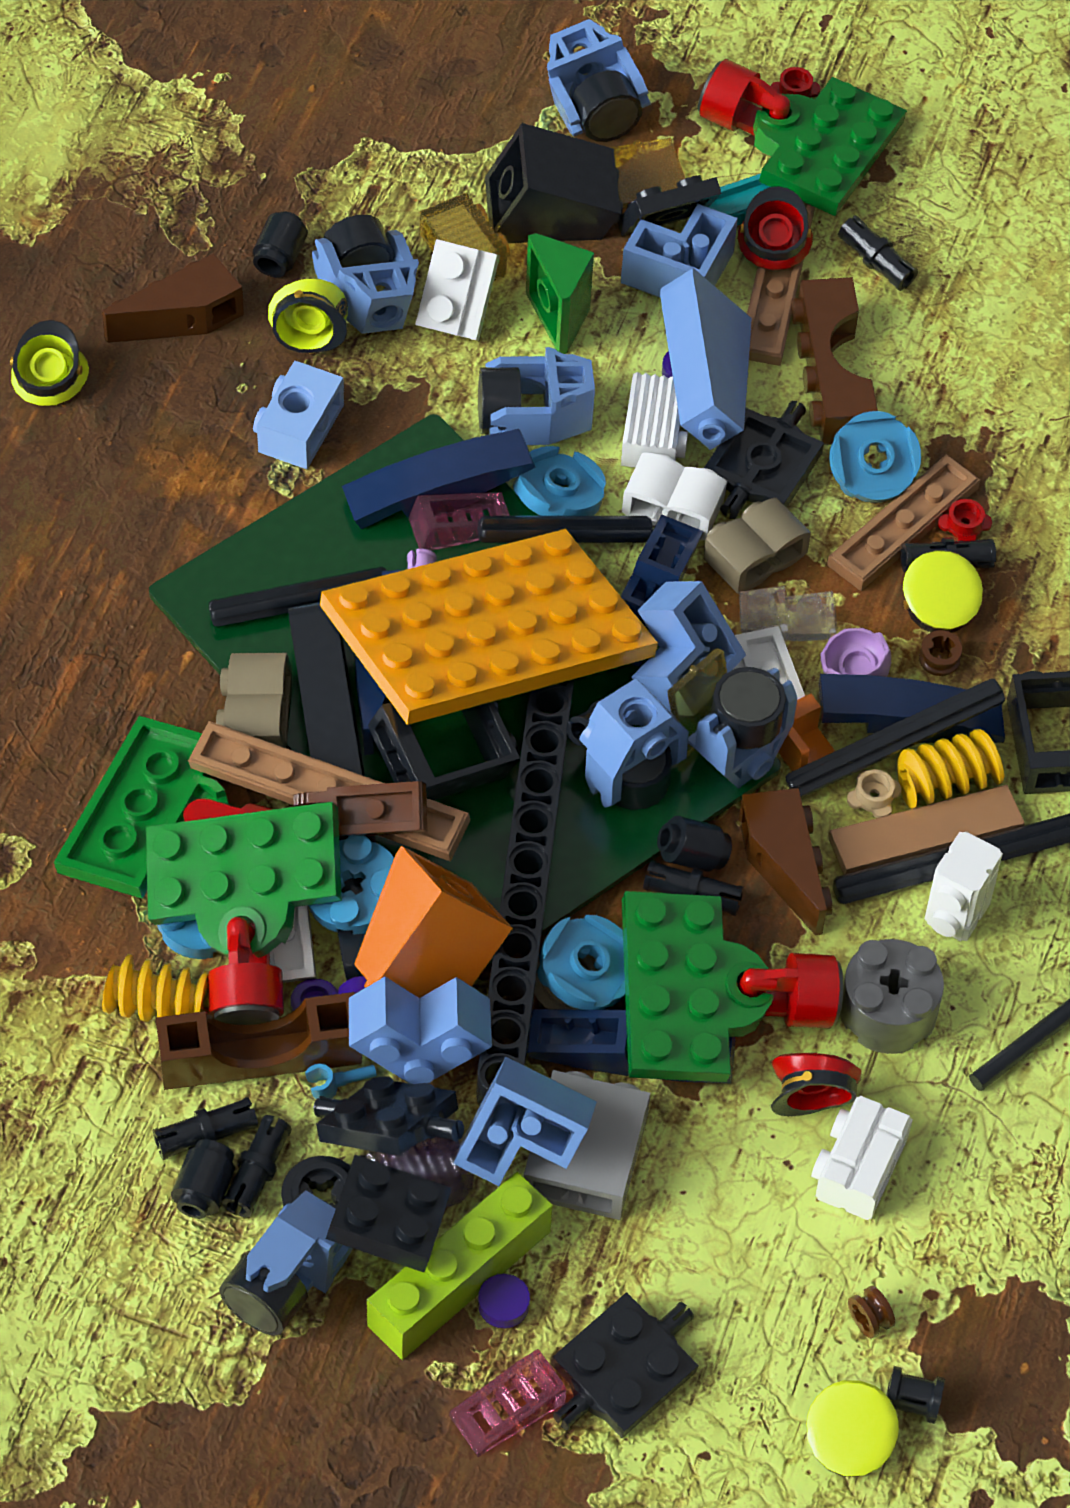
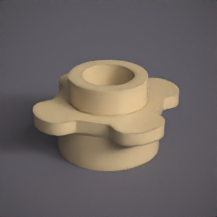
[847,769,902,818]

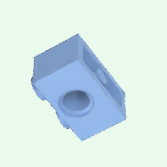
[253,361,344,469]

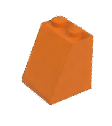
[354,846,513,998]

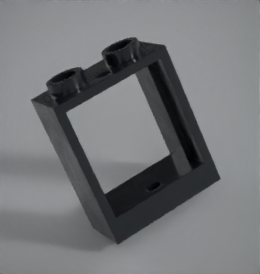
[1006,671,1070,794]
[368,700,520,800]

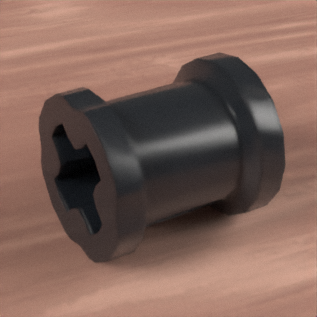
[886,1366,945,1424]

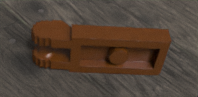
[293,781,428,838]

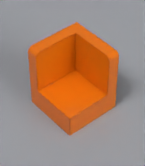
[778,693,835,771]

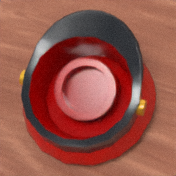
[737,186,813,270]
[771,1053,862,1117]

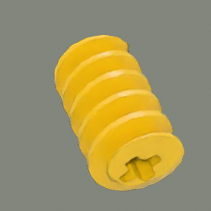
[897,729,1005,809]
[102,954,209,1022]

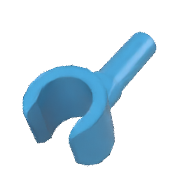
[305,1063,377,1099]

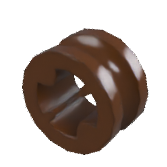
[919,630,963,676]
[848,1285,895,1339]

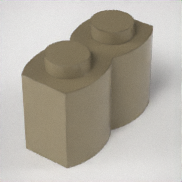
[703,498,811,594]
[216,653,292,748]

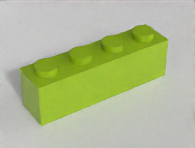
[367,1172,553,1361]

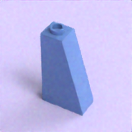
[660,268,752,450]

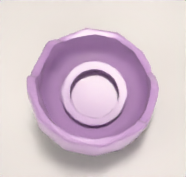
[820,628,891,677]

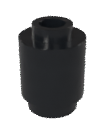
[253,211,308,278]
[657,816,732,872]
[171,1139,235,1219]

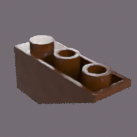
[102,253,244,343]
[739,788,832,935]

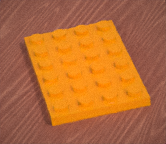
[320,529,658,725]

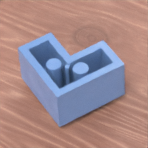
[621,204,738,297]
[632,581,746,714]
[349,977,492,1084]
[453,1057,597,1186]

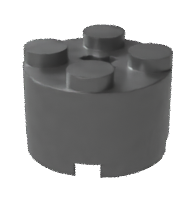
[840,939,944,1054]

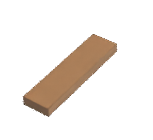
[827,454,980,591]
[829,785,1025,875]

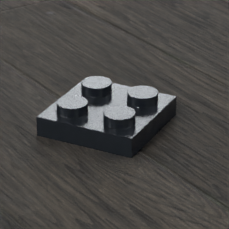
[618,175,722,237]
[326,1155,452,1272]

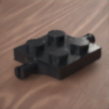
[704,401,824,519]
[313,1076,464,1156]
[550,1292,699,1438]

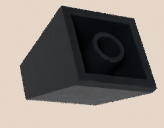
[485,123,623,244]

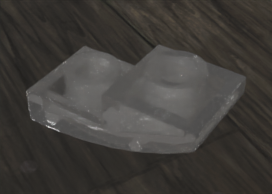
[739,586,837,641]

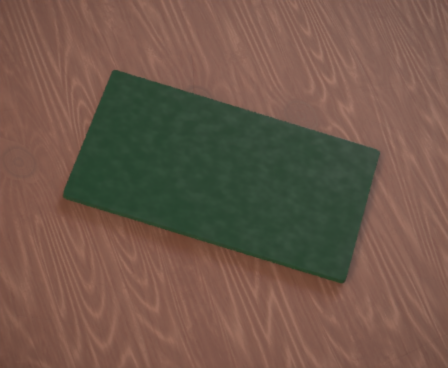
[149,414,781,968]

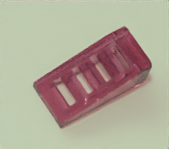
[409,492,510,550]
[449,1349,566,1457]

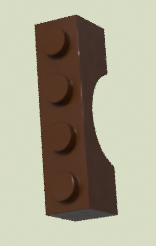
[791,277,878,445]
[156,992,362,1090]

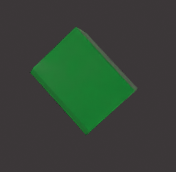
[526,233,594,354]

